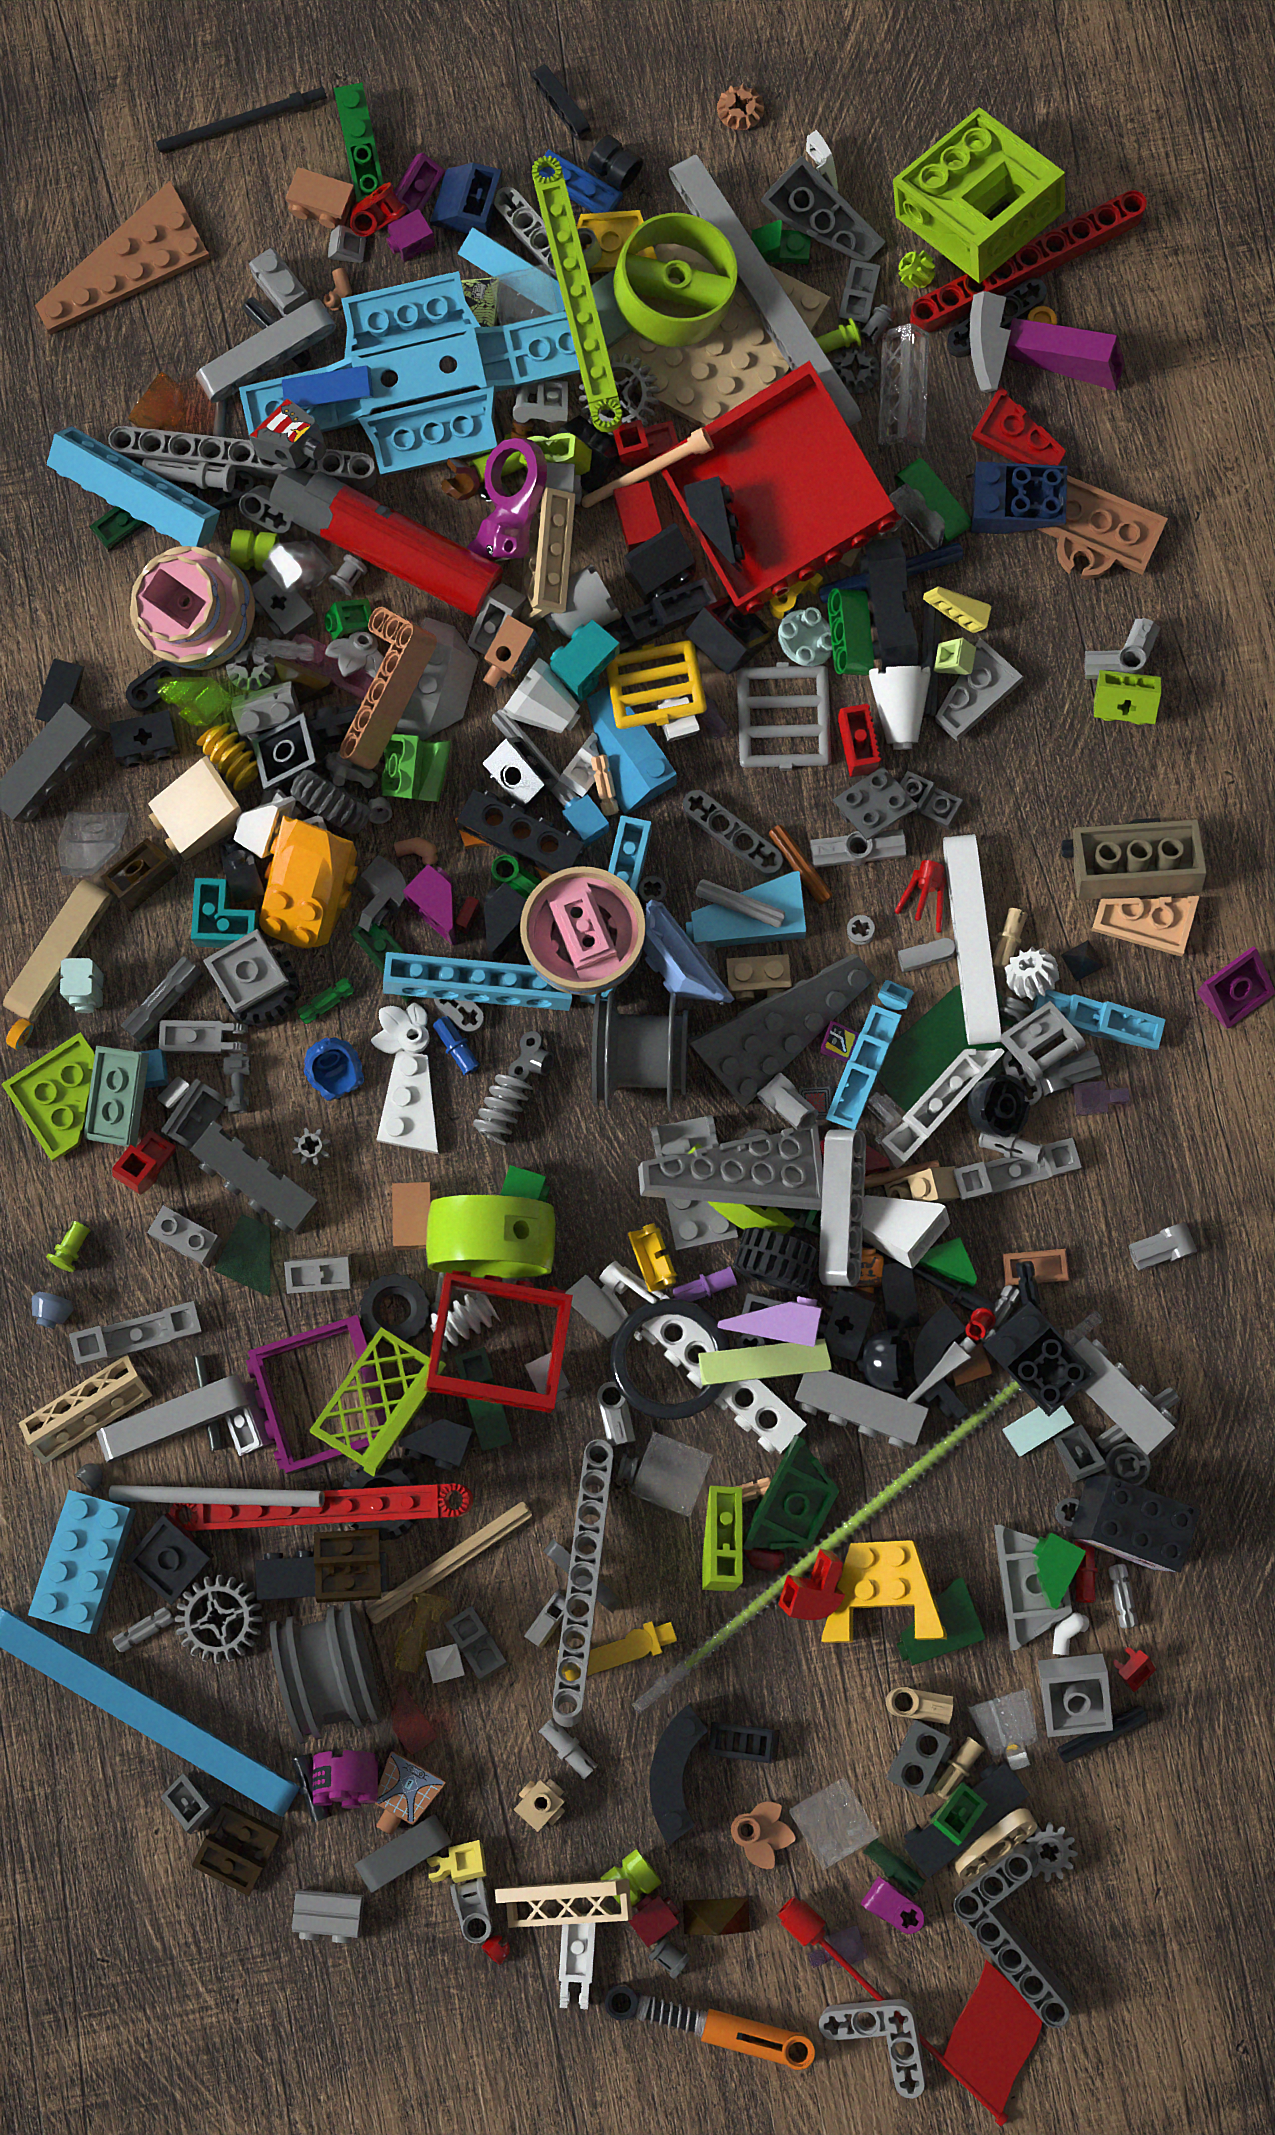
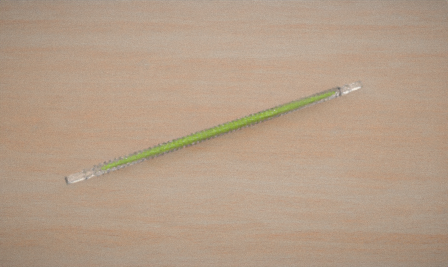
[631,1311,1103,1715]

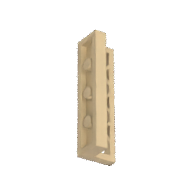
[18,1354,152,1465]
[495,1878,632,1928]

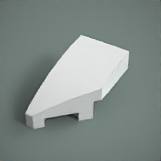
[558,732,599,797]

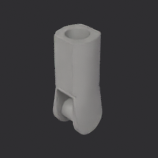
[898,938,955,973]
[524,1588,566,1649]

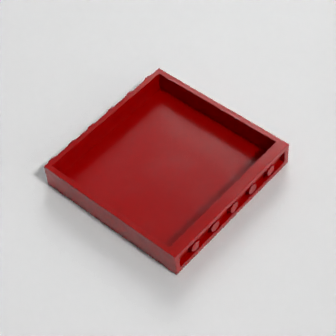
[654,360,902,616]

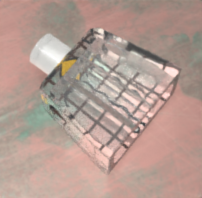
[967,1688,1038,1771]

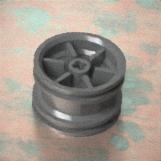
[270,1601,382,1744]

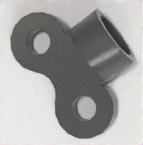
[508,1031,554,1082]

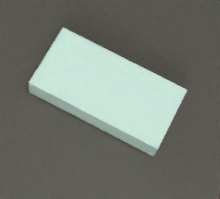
[1002,1405,1074,1457]

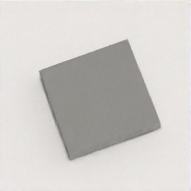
[203,929,290,1015]

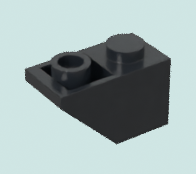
[219,836,265,903]

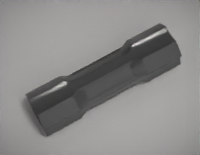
[120,956,204,1044]

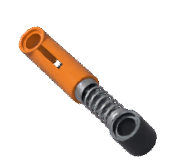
[605,1983,815,2070]

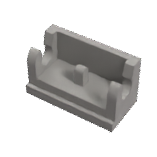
[284,1254,352,1294]

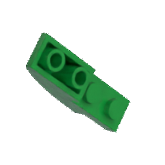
[334,82,384,202]

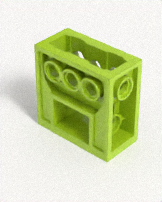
[893,107,1065,284]

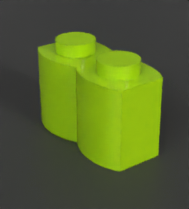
[519,433,592,475]

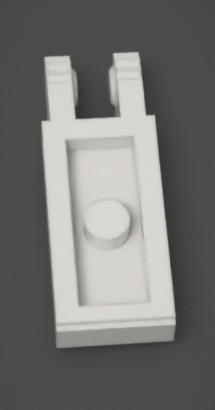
[559,1912,596,2009]

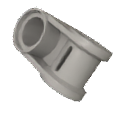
[450,1877,493,1944]

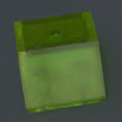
[154,677,233,726]

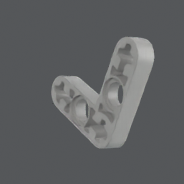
[819,1999,926,2099]

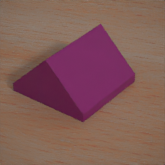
[1197,946,1275,1029]

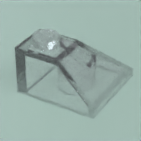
[58,812,129,878]

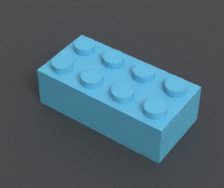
[28,1490,136,1634]

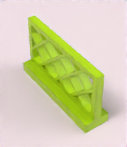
[310,1327,446,1477]

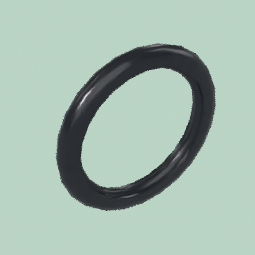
[610,1299,731,1420]

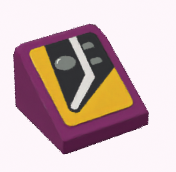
[820,1021,859,1063]

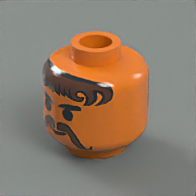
[852,1248,884,1293]

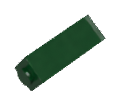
[896,1577,986,1666]

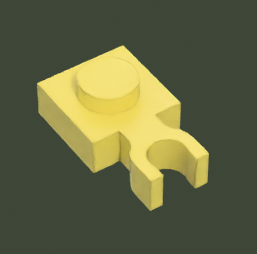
[427,1840,487,1883]

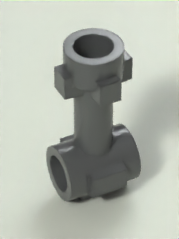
[224,1054,251,1114]

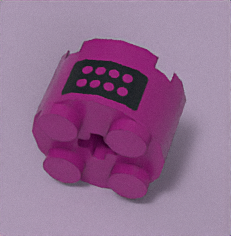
[313,1750,379,1809]

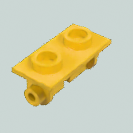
[628,1223,677,1292]

